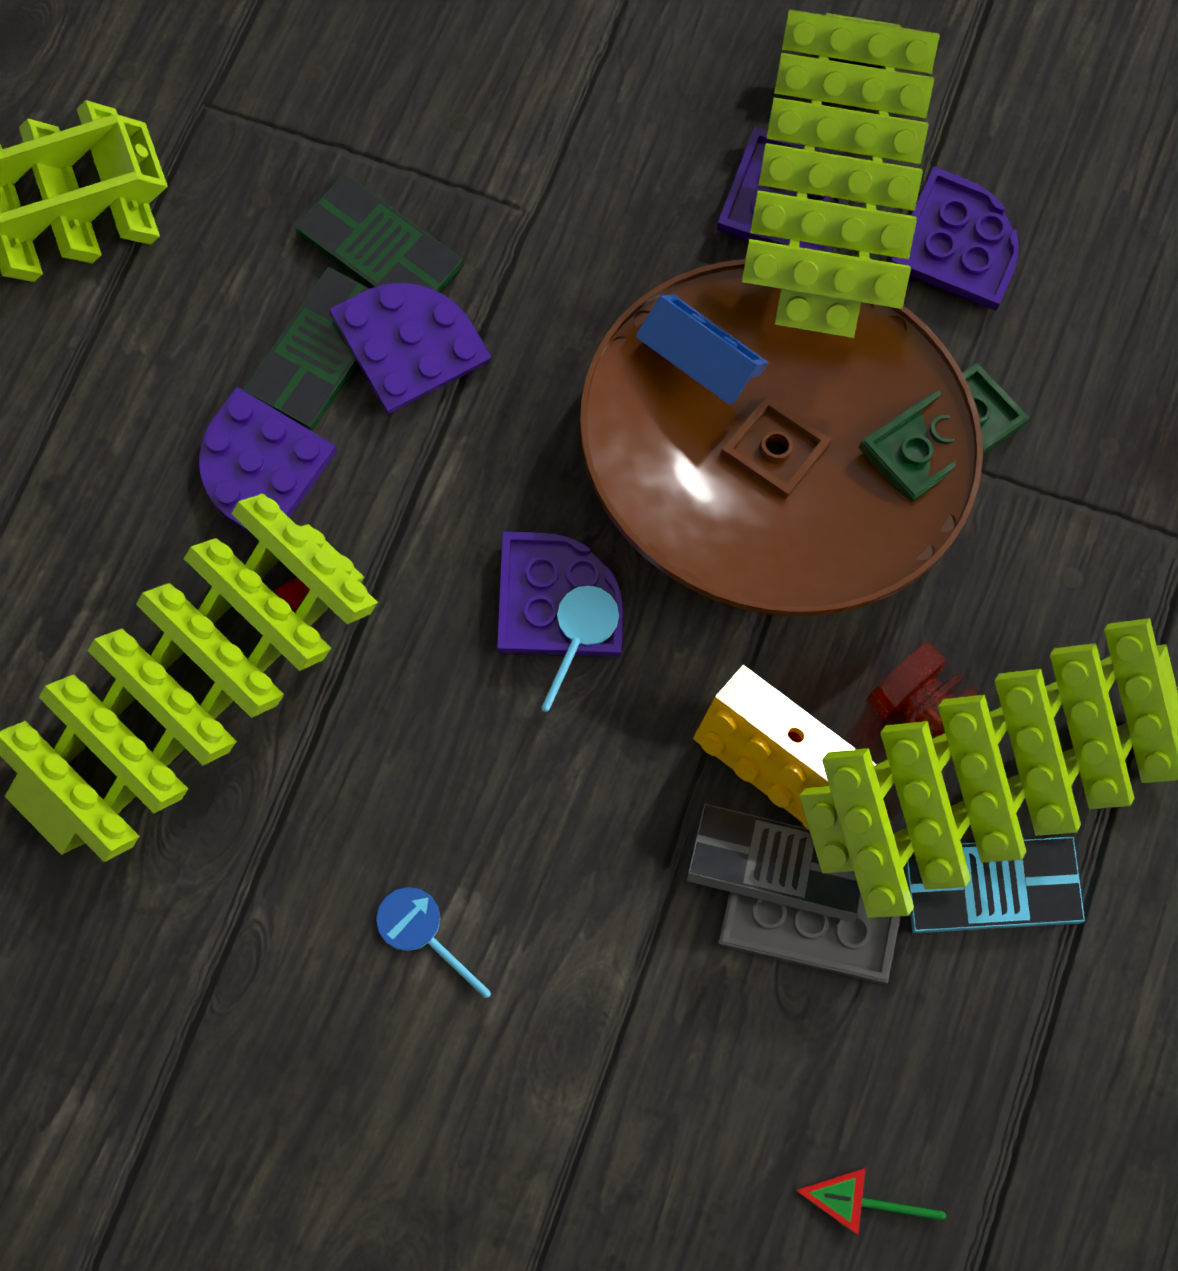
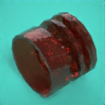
[865,642,980,739]

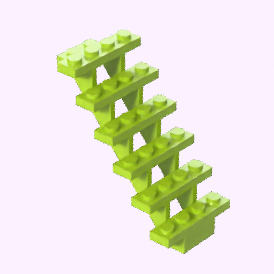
[742,9,940,338]
[0,100,168,282]
[0,494,378,862]
[799,618,1178,918]

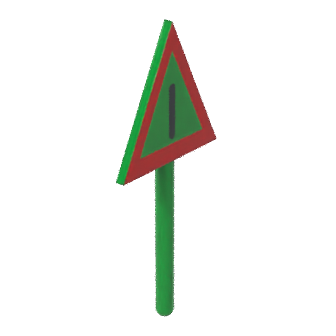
[796,1168,946,1236]

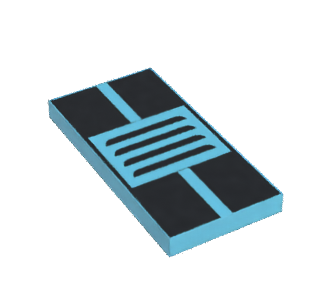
[905,837,1085,933]

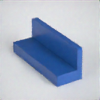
[636,294,769,404]

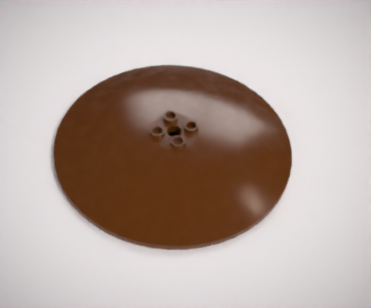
[579,259,983,616]

